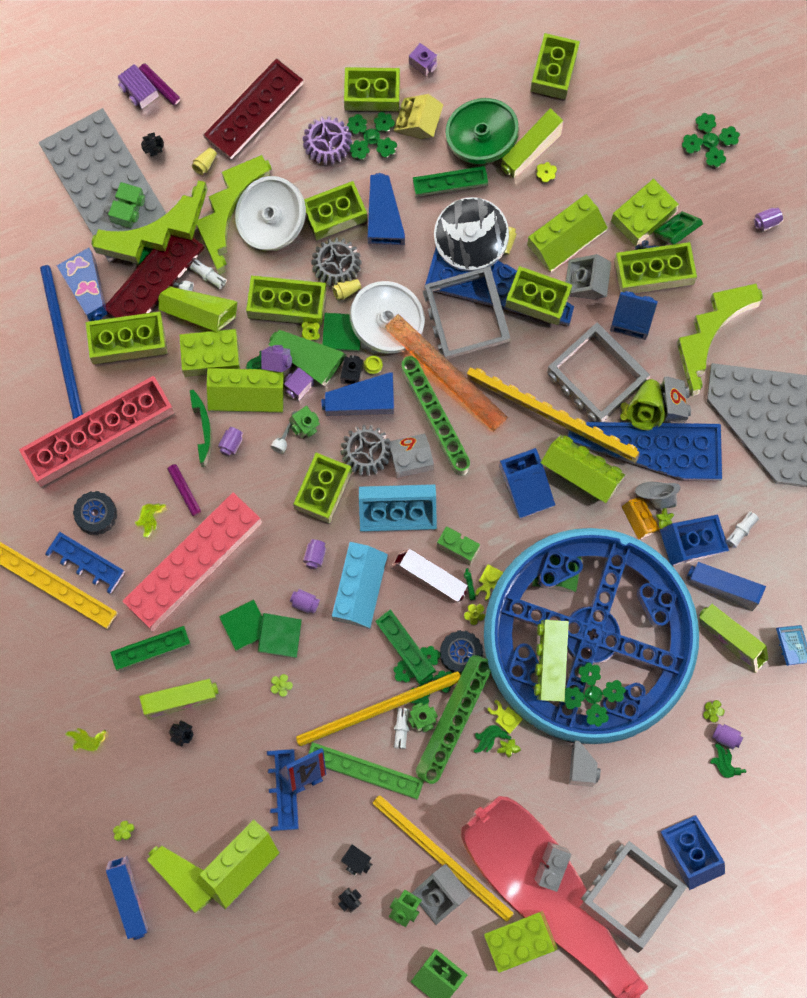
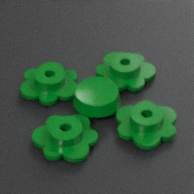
[347,112,397,160]
[682,113,740,167]
[393,646,455,706]
[564,663,626,727]

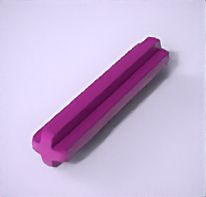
[139,63,180,105]
[167,464,201,516]

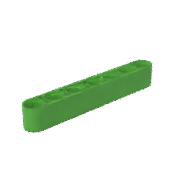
[402,356,470,476]
[416,655,491,784]

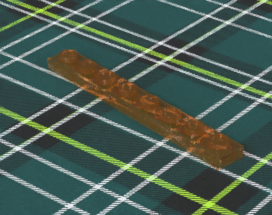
[384,314,508,431]

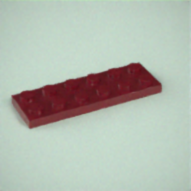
[203,58,304,160]
[105,235,205,318]

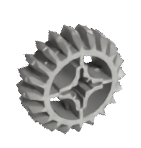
[311,237,362,286]
[340,425,392,476]

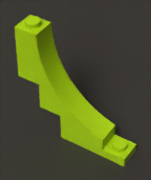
[196,155,272,275]
[91,180,208,264]
[677,284,763,396]

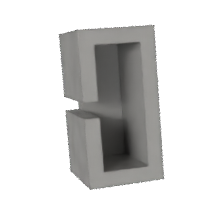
[534,842,572,892]

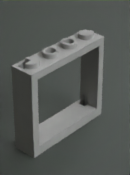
[423,267,511,360]
[547,323,650,422]
[580,841,687,953]

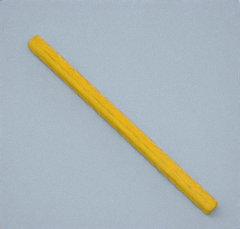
[296,672,460,746]
[373,795,514,922]

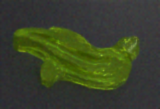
[135,503,166,538]
[66,728,106,751]

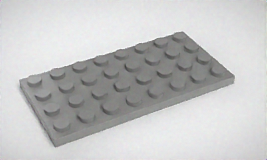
[39,108,166,262]

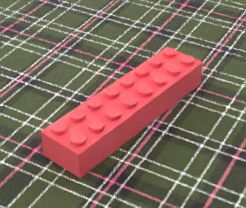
[19,376,174,487]
[122,492,262,632]

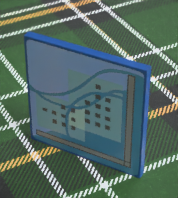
[776,625,807,666]

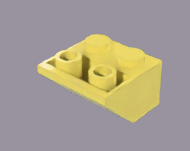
[394,94,444,139]

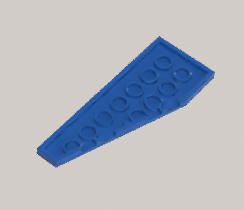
[425,248,574,326]
[568,422,722,481]

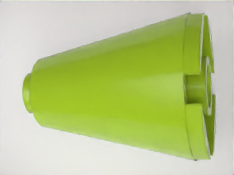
[626,379,665,430]

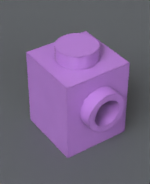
[409,43,438,76]
[261,345,292,372]
[284,368,314,401]

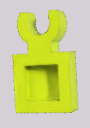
[475,564,503,601]
[487,700,523,735]

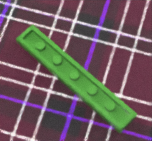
[308,742,424,800]

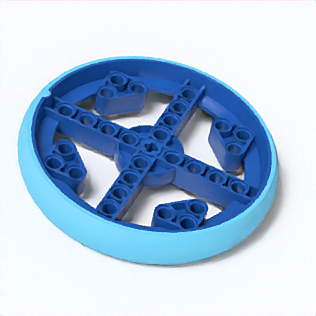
[484,528,699,744]

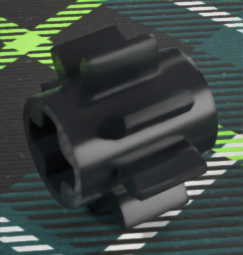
[141,132,164,157]
[169,720,194,747]
[338,888,362,913]

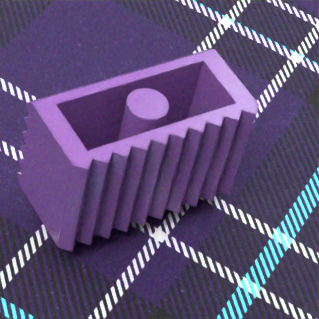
[118,64,159,109]

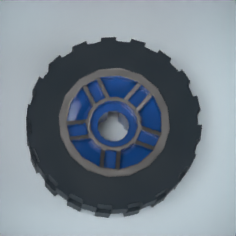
[73,491,117,535]
[440,630,483,675]

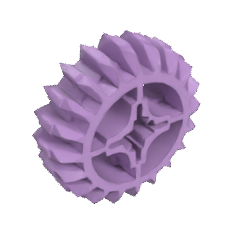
[302,116,352,166]

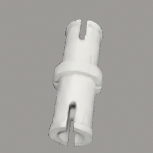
[190,259,227,289]
[726,512,759,548]
[393,708,410,749]

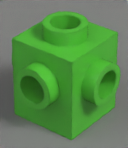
[289,406,320,439]
[408,703,438,733]
[389,890,422,927]

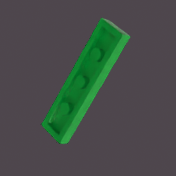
[413,166,488,197]
[375,609,436,683]
[110,626,191,671]

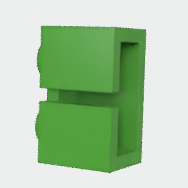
[108,182,145,228]
[437,526,480,566]

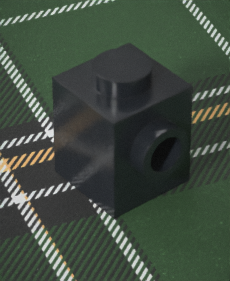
[340,355,364,385]
[341,844,373,876]

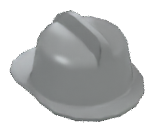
[635,482,681,509]

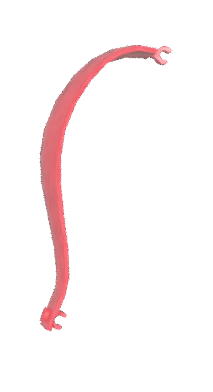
[461,796,648,998]

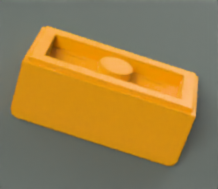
[622,497,660,539]

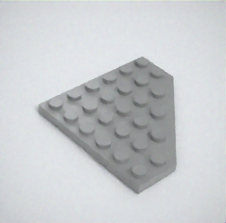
[707,363,807,487]

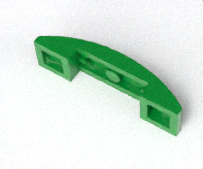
[189,390,212,467]

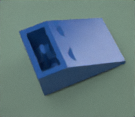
[610,291,658,340]
[499,448,556,519]

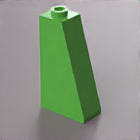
[268,330,347,386]

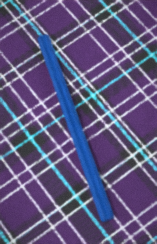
[40,265,83,419]

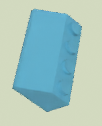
[359,484,437,531]
[332,542,388,629]

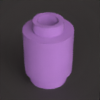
[754,207,783,231]
[218,427,243,456]
[303,539,326,569]
[290,589,320,614]
[712,724,743,750]

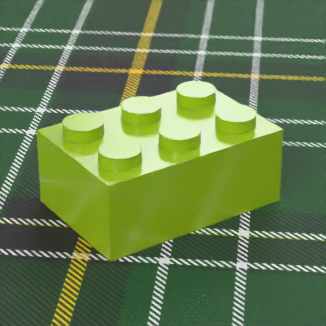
[530,33,580,100]
[344,67,400,111]
[611,178,679,246]
[304,181,368,241]
[505,266,572,325]
[179,329,241,377]
[293,453,352,524]
[484,911,558,973]

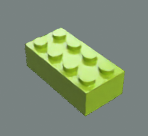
[614,242,697,293]
[246,275,327,326]
[540,435,625,503]

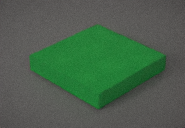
[653,211,703,245]
[322,313,360,352]
[219,599,262,652]
[258,613,302,658]

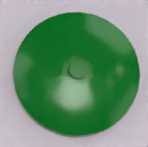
[445,98,519,164]

